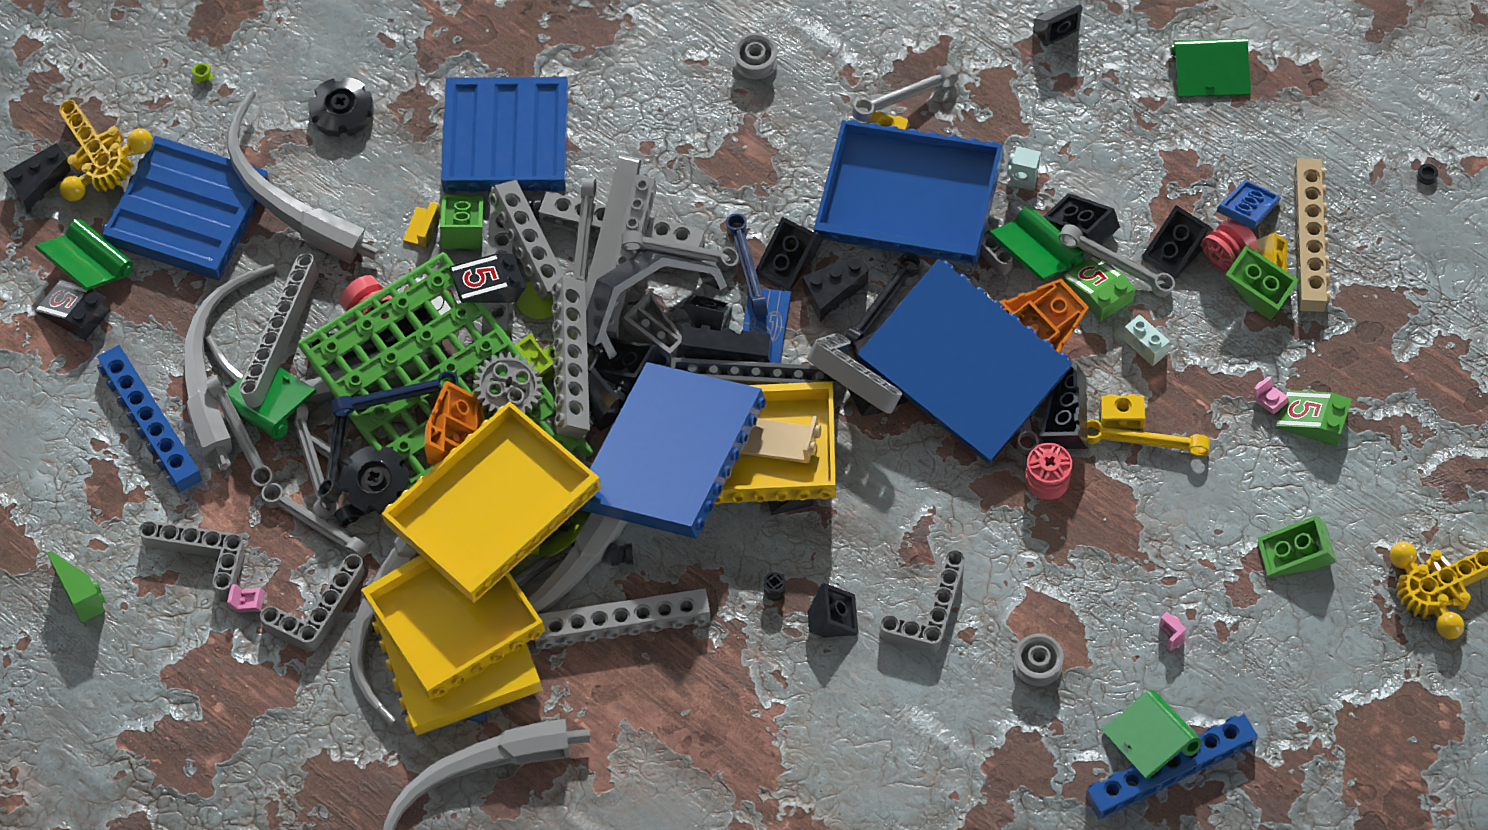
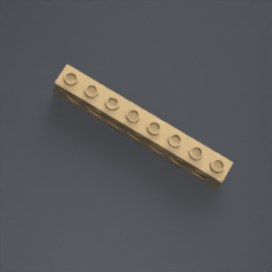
[1294,158,1331,312]

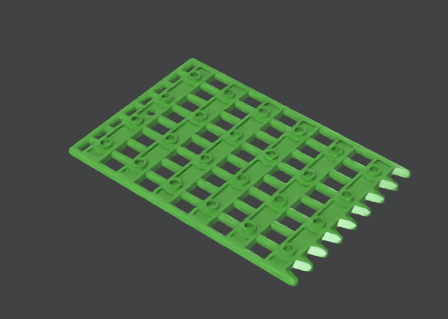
[298,252,593,488]

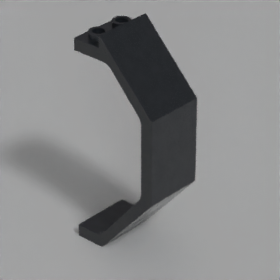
[586,250,727,359]

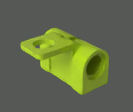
[515,334,555,383]

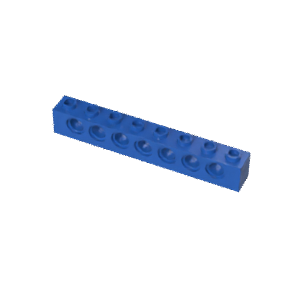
[97,345,202,493]
[1086,714,1258,820]

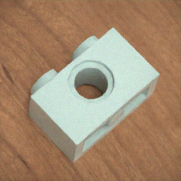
[1007,146,1041,191]
[1123,315,1170,366]

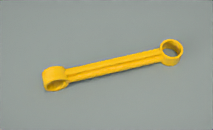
[1087,419,1211,456]

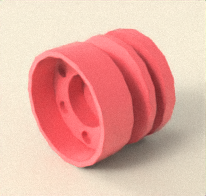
[1201,218,1258,273]
[339,275,392,322]
[1025,443,1072,500]

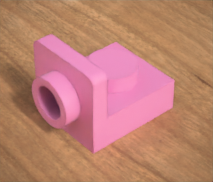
[1254,377,1289,414]

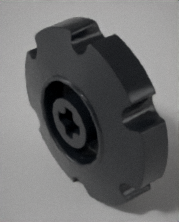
[308,77,374,137]
[340,446,411,514]

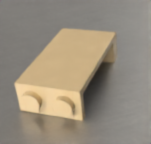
[740,416,822,463]

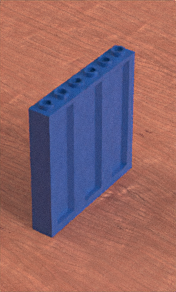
[441,77,569,193]
[102,136,270,281]

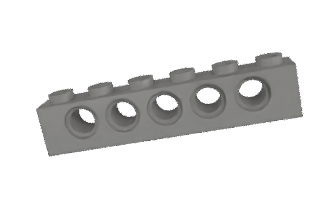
[488,180,564,301]

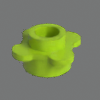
[191,63,213,84]

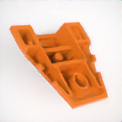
[999,279,1089,353]
[424,381,485,466]

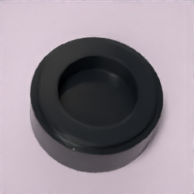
[1417,164,1438,185]

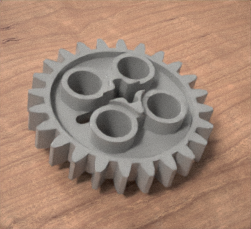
[473,352,543,415]

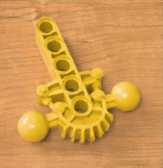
[59,100,153,202]
[1389,541,1488,640]

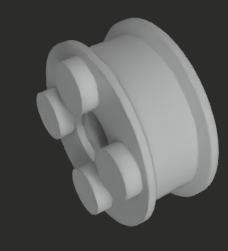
[733,33,778,81]
[1014,634,1064,687]

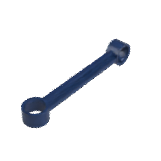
[726,213,768,318]
[330,371,458,417]

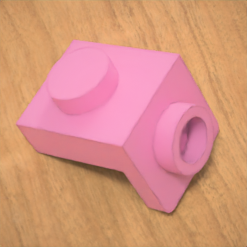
[227,584,265,613]
[1159,612,1187,651]

